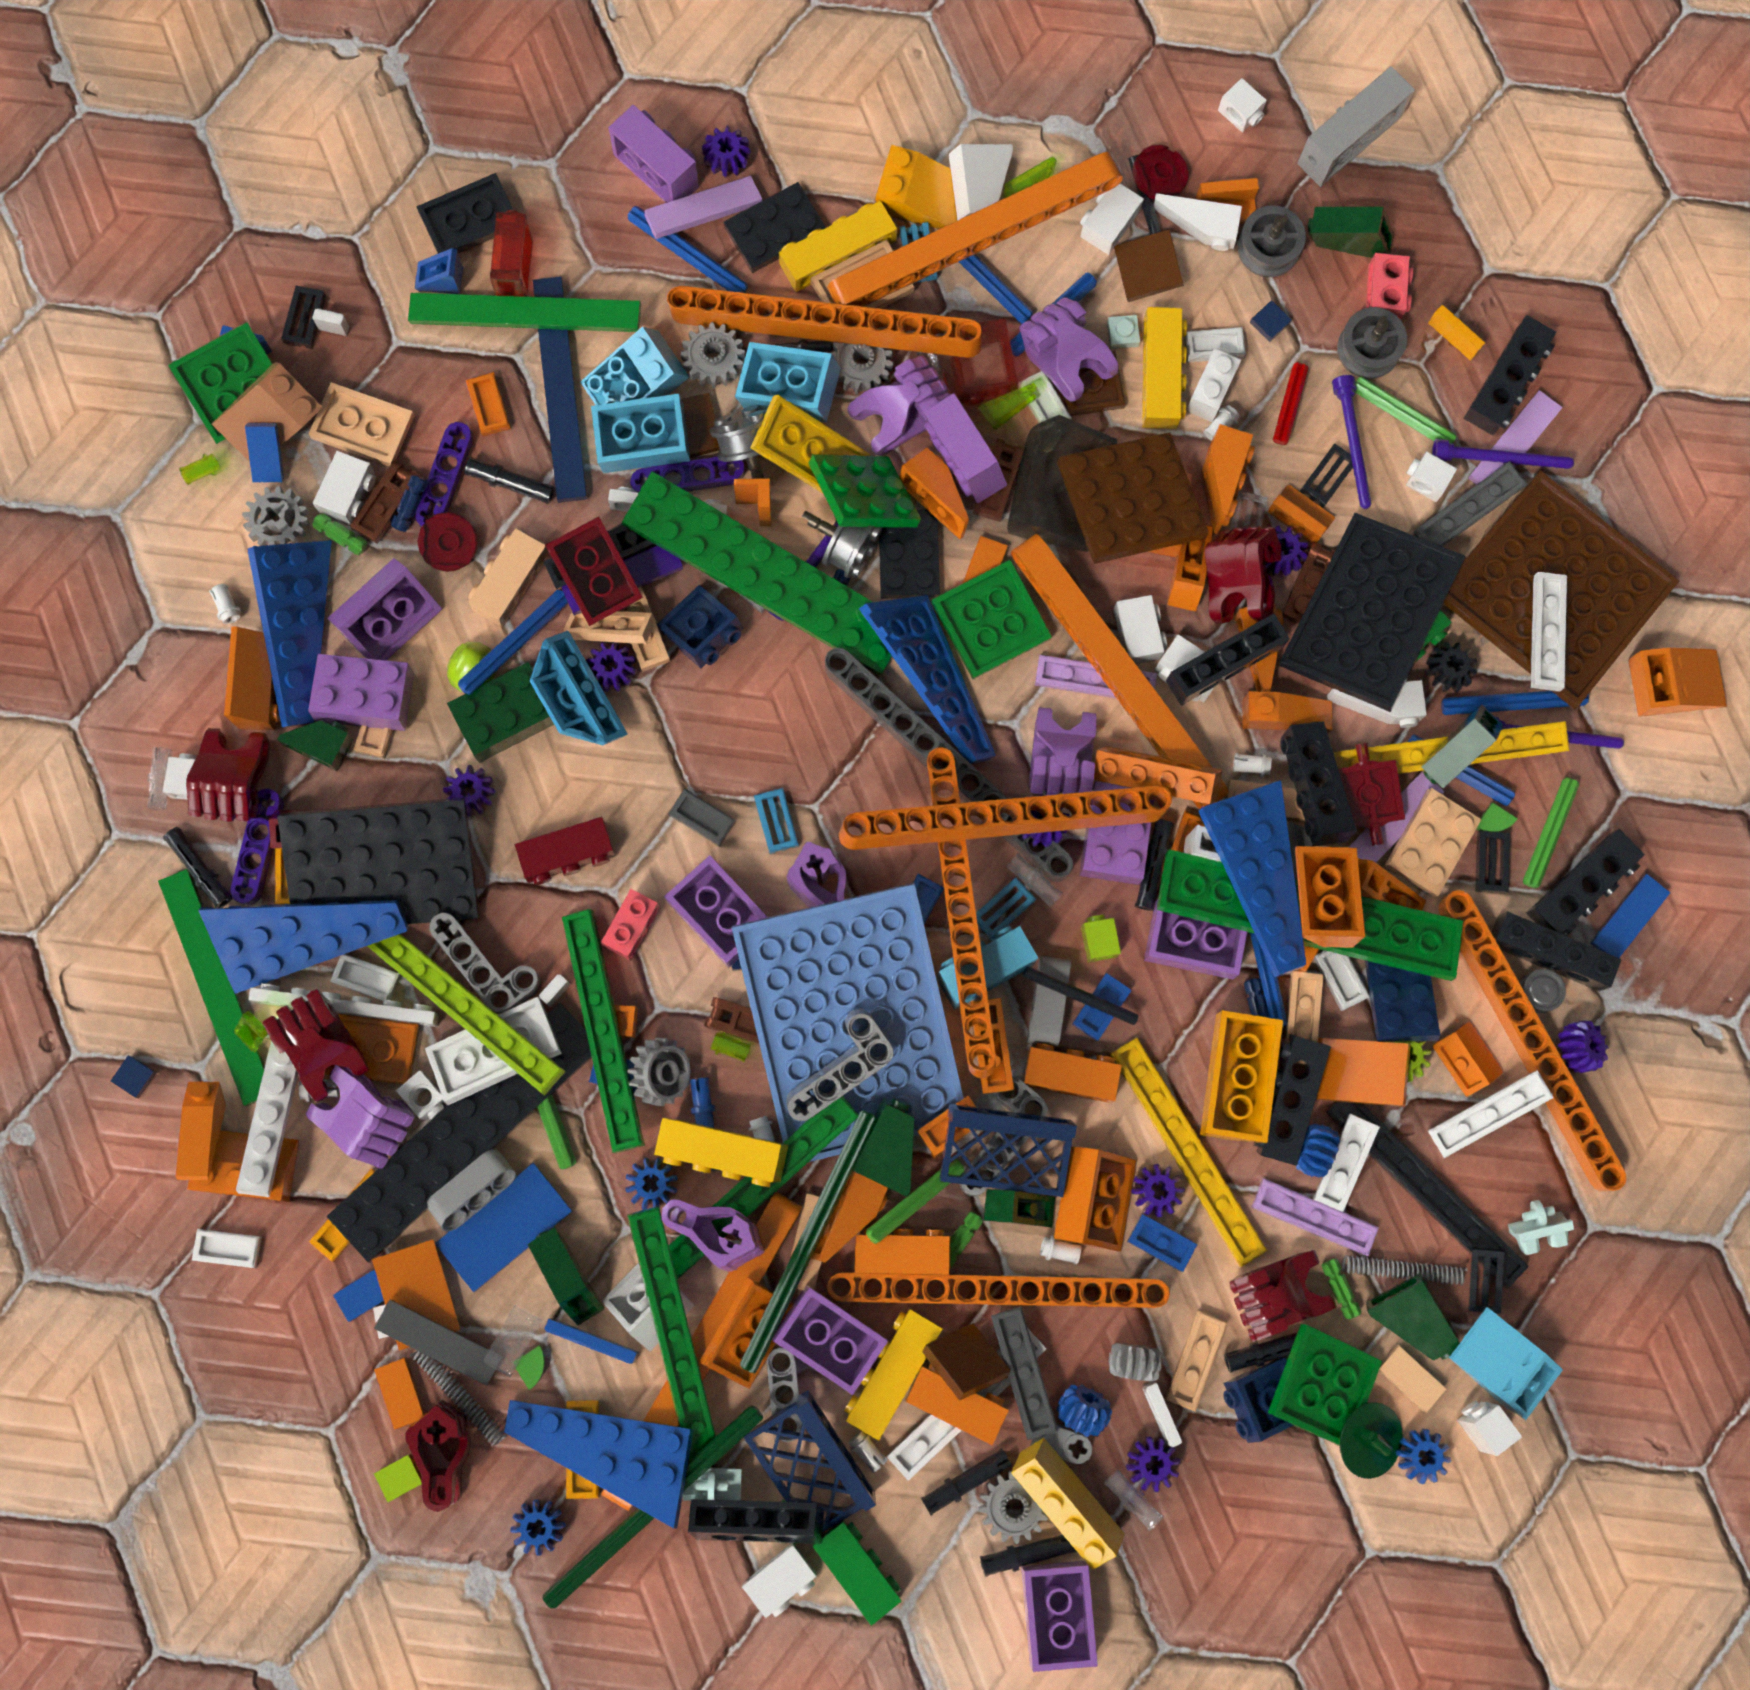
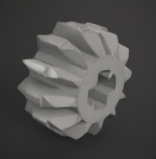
[1108,1343,1162,1381]

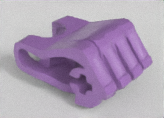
[1019,297,1119,402]
[847,355,950,456]
[1029,707,1096,795]
[787,841,846,907]
[306,1065,414,1169]
[662,1199,764,1272]

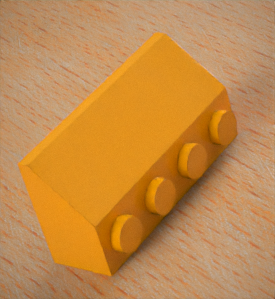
[1200,1010,1283,1143]

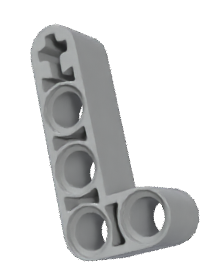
[430,913,541,1014]
[786,1009,893,1121]
[959,1076,1048,1196]

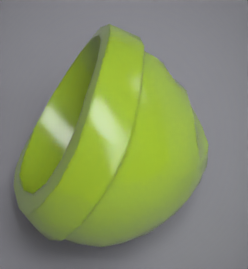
[447,642,497,692]

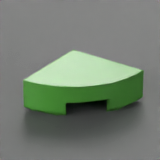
[1476,802,1518,832]
[513,1345,545,1390]

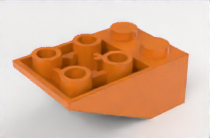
[1201,424,1255,534]
[1628,647,1727,717]

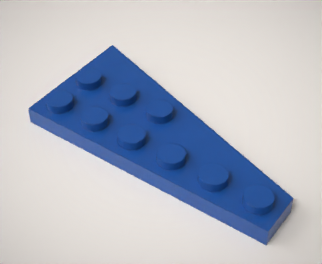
[247,540,332,727]
[859,595,996,764]
[1198,780,1306,978]
[198,900,409,994]
[504,1400,694,1529]

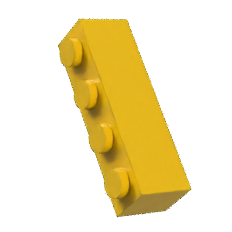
[779,200,897,292]
[1142,307,1187,429]
[654,1118,789,1187]
[844,1309,942,1441]
[1011,1438,1125,1570]

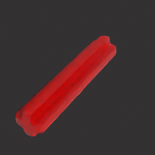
[1273,362,1309,445]

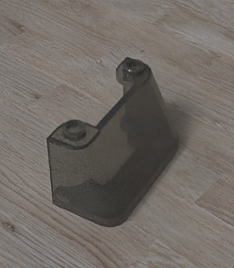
[1007,414,1118,552]

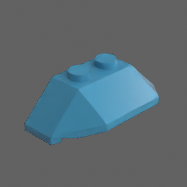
[530,631,628,745]

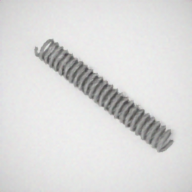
[1342,1255,1468,1286]
[410,1351,506,1446]

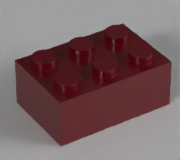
[545,516,643,626]

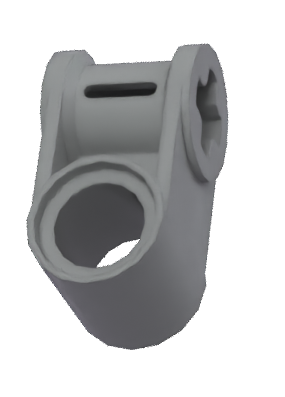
[1030,1424,1092,1464]

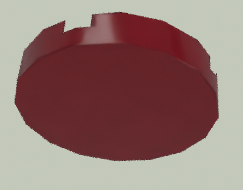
[1132,145,1189,199]
[417,512,478,572]

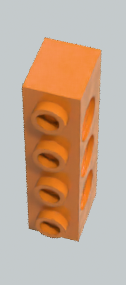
[1094,746,1223,804]

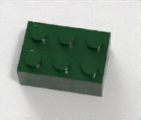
[447,662,554,763]

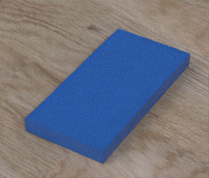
[435,1163,573,1292]

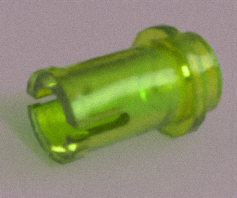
[179,453,221,485]
[710,1032,751,1063]

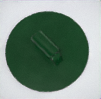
[1340,1402,1403,1479]

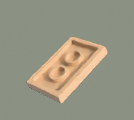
[811,239,914,309]
[308,382,415,466]
[1384,788,1482,897]

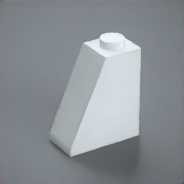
[949,144,1013,220]

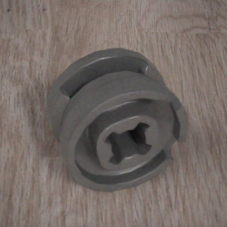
[1519,969,1566,1013]

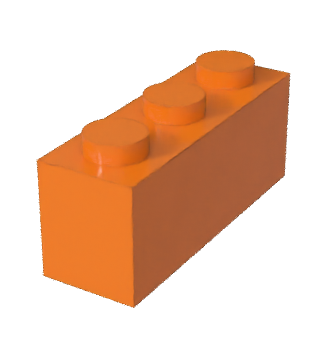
[1022,1043,1122,1104]
[855,1229,951,1275]
[905,1363,1009,1445]

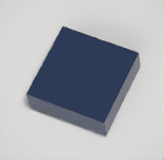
[1250,300,1292,342]
[110,1055,157,1099]

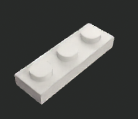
[1313,1114,1380,1212]

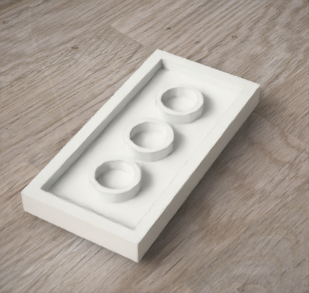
[425,997,562,1105]

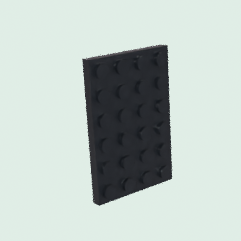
[1279,513,1466,712]
[277,797,479,924]

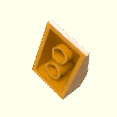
[875,144,958,229]

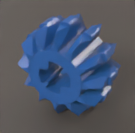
[1296,1123,1340,1178]
[625,1158,678,1210]
[1056,1384,1112,1437]
[1396,1428,1452,1484]
[510,1498,566,1556]

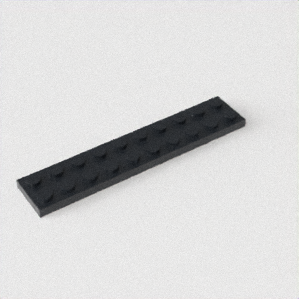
[326,1003,592,1263]

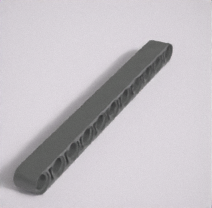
[825,648,1073,882]

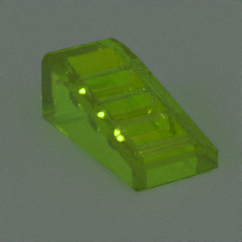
[1003,156,1057,199]
[978,383,1041,430]
[234,1011,271,1053]

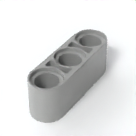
[1027,955,1071,1047]
[427,1149,516,1232]
[767,1347,802,1442]

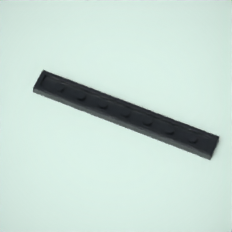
[1326,1101,1529,1289]

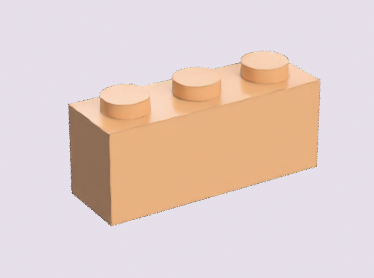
[468,528,549,628]

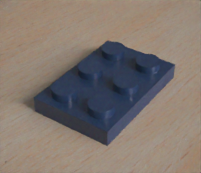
[1364,960,1441,1042]

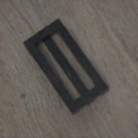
[281,285,326,349]
[1299,443,1353,508]
[1475,831,1510,894]
[1468,1247,1505,1314]

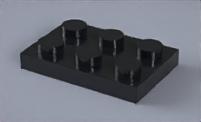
[416,173,520,254]
[723,182,826,273]
[879,510,940,599]

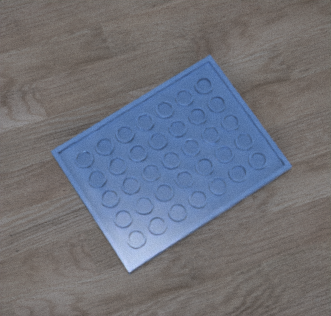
[731,883,964,1162]

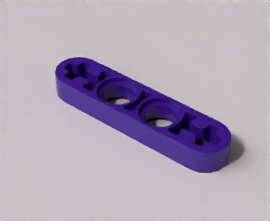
[415,422,473,527]
[630,457,744,493]
[231,789,284,906]

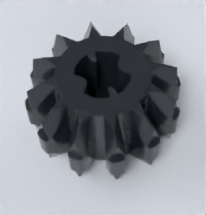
[1426,642,1478,692]

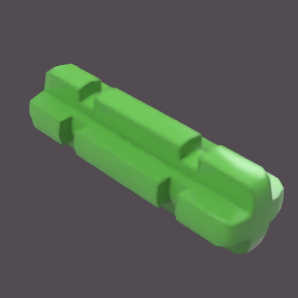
[312,513,368,555]
[951,1211,983,1267]
[1321,1259,1361,1319]

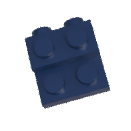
[656,585,744,669]
[1223,1358,1294,1443]

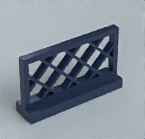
[940,1104,1077,1197]
[743,1390,876,1532]

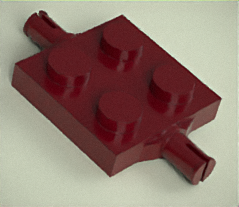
[1338,743,1405,846]

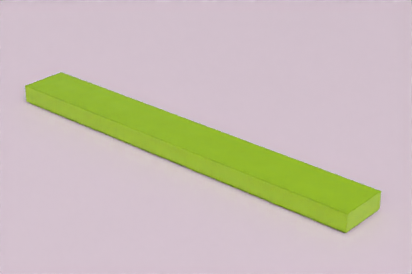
[367,934,565,1096]

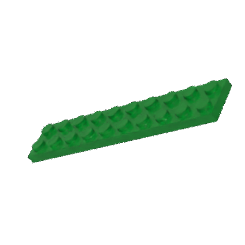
[621,471,892,676]
[1156,849,1463,981]

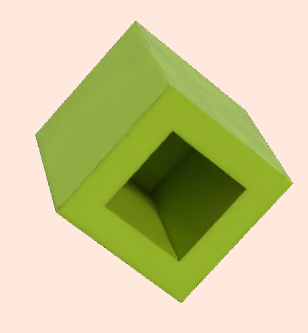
[1081,915,1121,963]
[374,1454,422,1502]

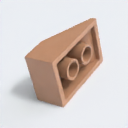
[212,362,323,462]

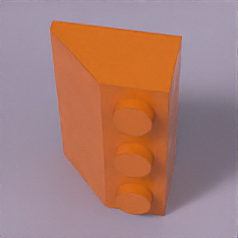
[224,626,280,731]
[1295,846,1365,948]
[187,1130,299,1202]
[1054,1146,1137,1252]

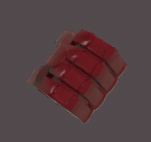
[1205,526,1281,624]
[186,728,270,822]
[262,989,369,1102]
[1229,1250,1337,1342]
[405,1400,471,1512]

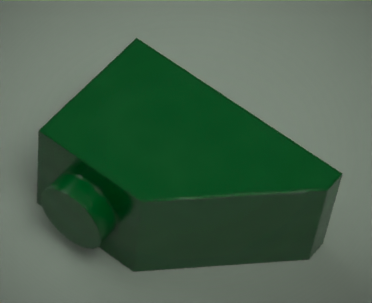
[277,721,354,771]
[984,1189,1055,1228]

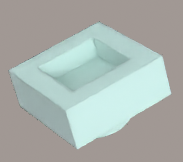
[1107,315,1140,349]

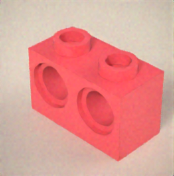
[1366,253,1413,320]
[601,889,660,961]

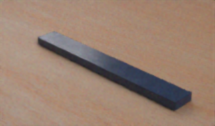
[533,277,587,503]

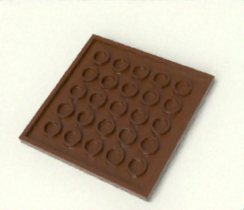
[1444,471,1679,710]

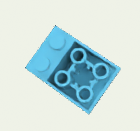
[580,326,689,405]
[1449,1307,1563,1420]

